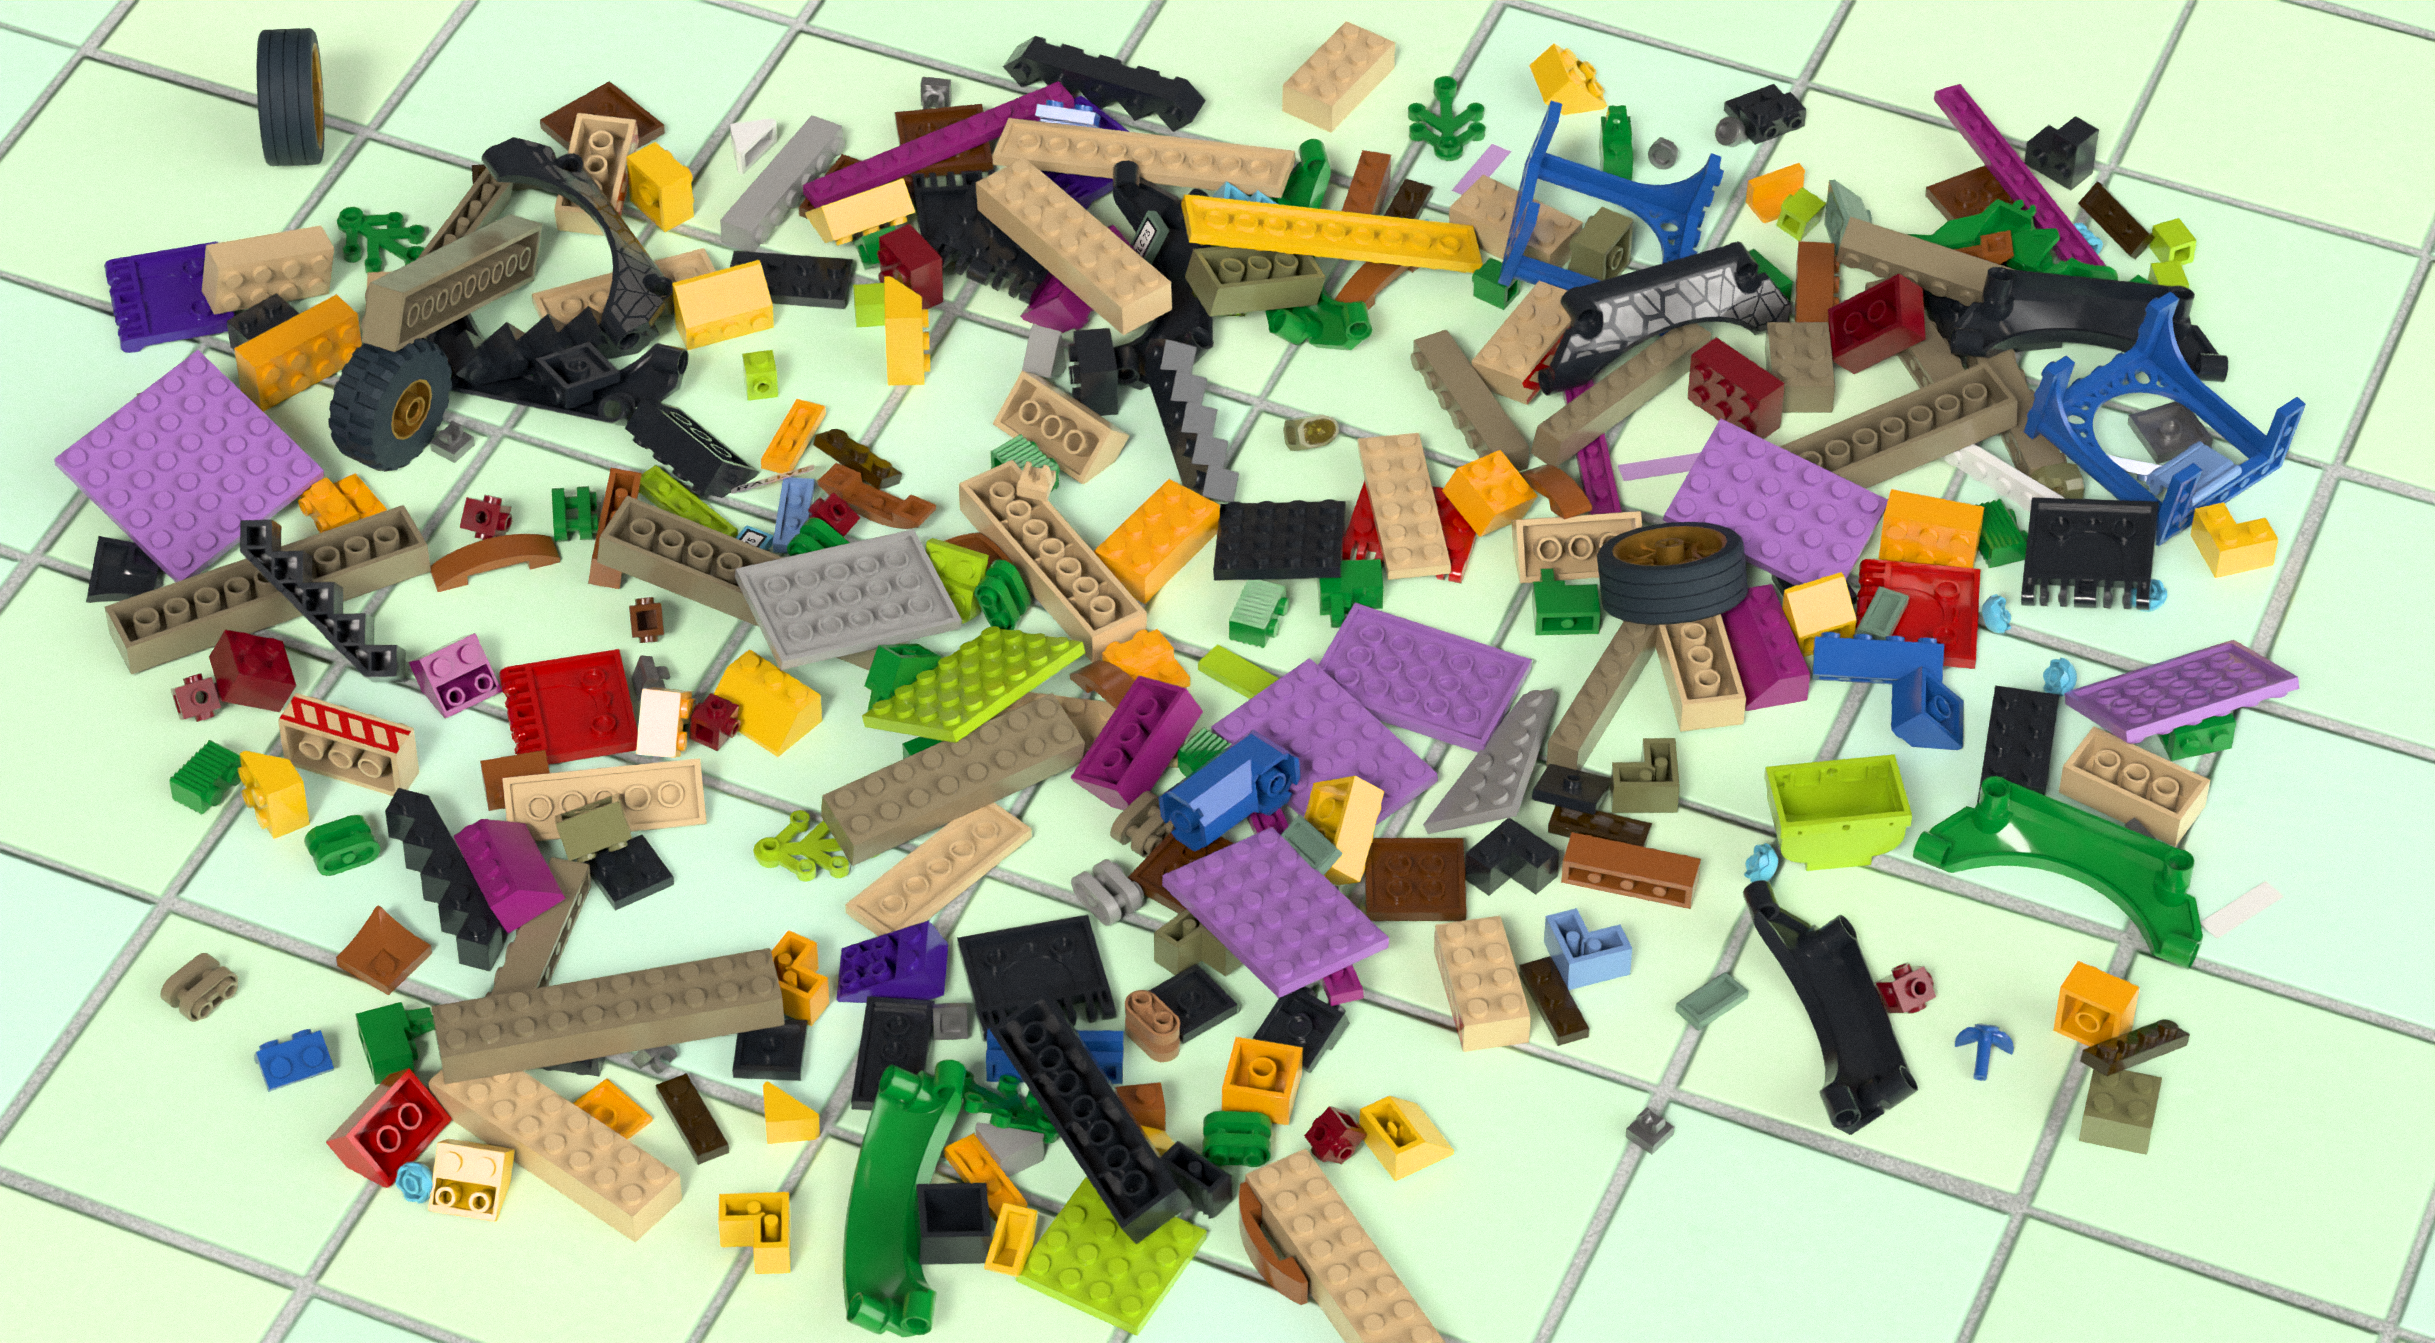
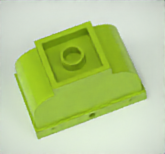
[1764,754,1912,871]

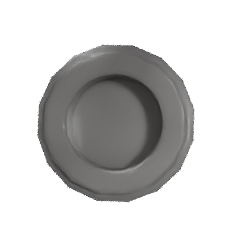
[1715,117,1747,147]
[1648,137,1679,170]

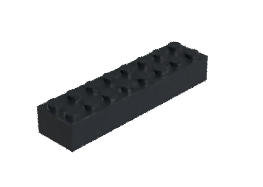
[990,989,1192,1245]

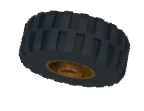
[328,338,452,472]

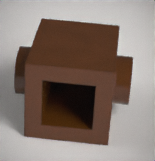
[629,597,664,643]

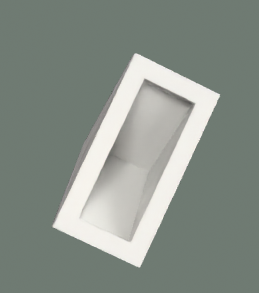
[730,118,777,175]

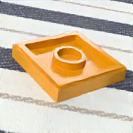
[573,1078,653,1140]

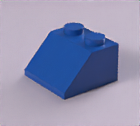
[1891,666,1964,750]

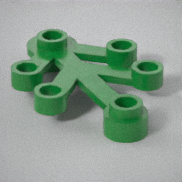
[1408,76,1486,161]
[337,207,426,274]
[961,1070,1060,1143]

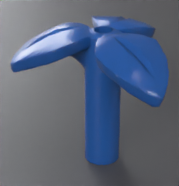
[1955,1023,2014,1081]

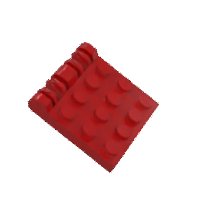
[1342,479,1478,584]
[1855,559,1981,669]
[499,649,638,765]

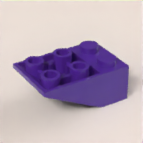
[836,920,949,1003]

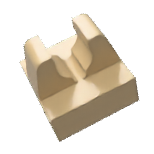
[1016,462,1056,502]

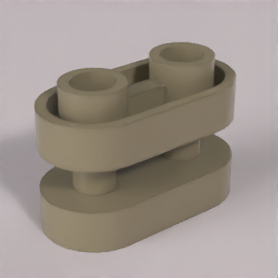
[1110,791,1175,858]
[160,952,238,1022]

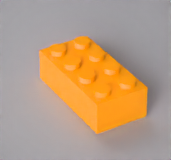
[234,294,362,412]
[1094,479,1220,604]

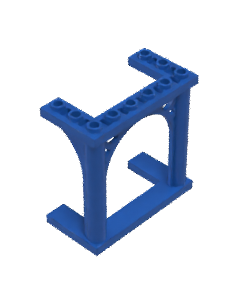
[1498,100,1724,337]
[2024,292,2306,546]

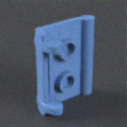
[2146,441,2242,508]

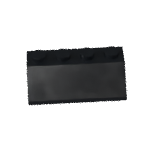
[624,397,759,498]

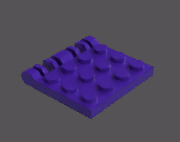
[104,241,234,353]

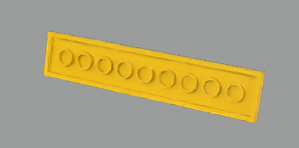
[1181,194,1483,273]

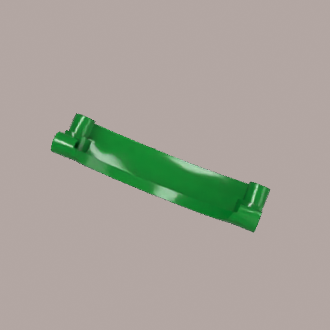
[843,1059,966,1338]

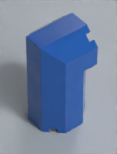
[1158,729,1301,852]

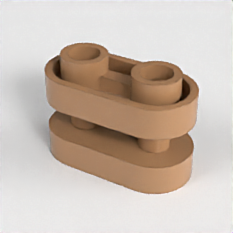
[1125,990,1180,1062]

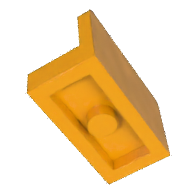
[1746,163,1805,223]

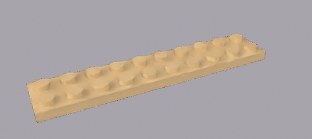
[992,118,1296,198]

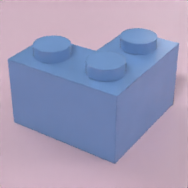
[1544,908,1632,990]

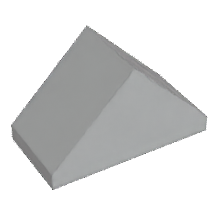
[1022,324,1066,378]
[975,1122,1045,1178]

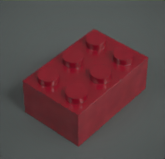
[1828,274,1926,375]
[1687,337,1785,439]

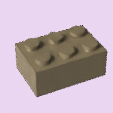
[1765,322,1835,413]

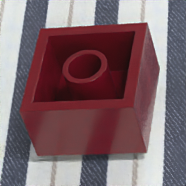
[877,223,944,309]
[209,629,297,713]

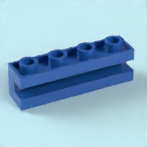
[1812,632,1944,685]
[986,1029,1124,1084]

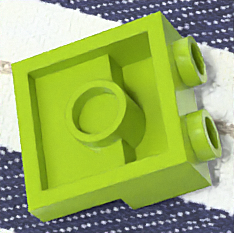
[925,538,989,624]

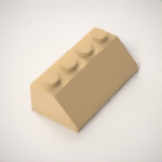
[993,370,1130,485]
[1511,511,1642,583]

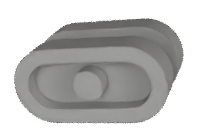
[1071,859,1144,926]

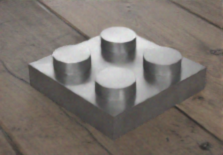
[2127,401,2213,464]

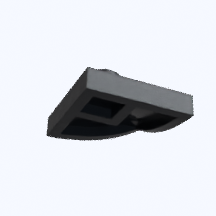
[86,536,158,603]

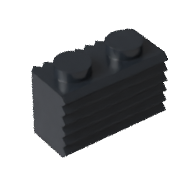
[1161,1141,1233,1219]

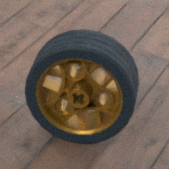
[256,28,325,167]
[1597,522,1748,625]

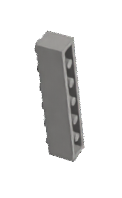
[720,115,845,252]

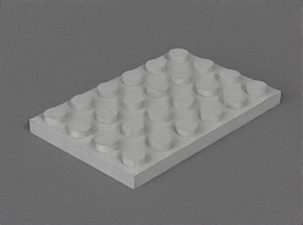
[735,529,962,670]

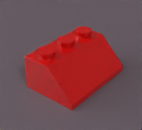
[326,1068,452,1188]

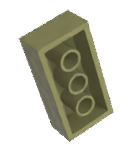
[1185,246,1326,317]

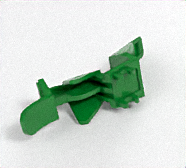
[1907,199,2118,280]

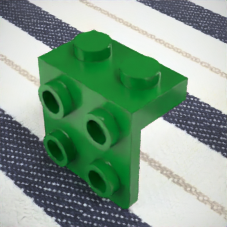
[2157,713,2236,761]

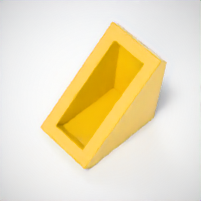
[763,1081,820,1144]
[984,1202,1038,1277]

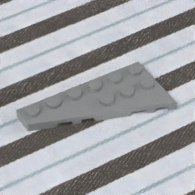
[1423,688,1557,834]

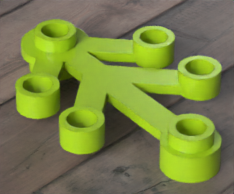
[753,810,880,882]

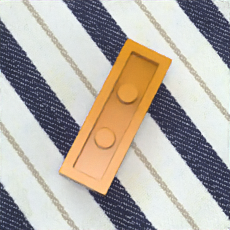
[761,399,826,473]
[944,1133,1027,1224]

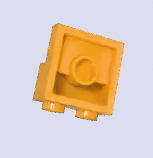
[298,473,387,533]
[1102,628,1190,688]

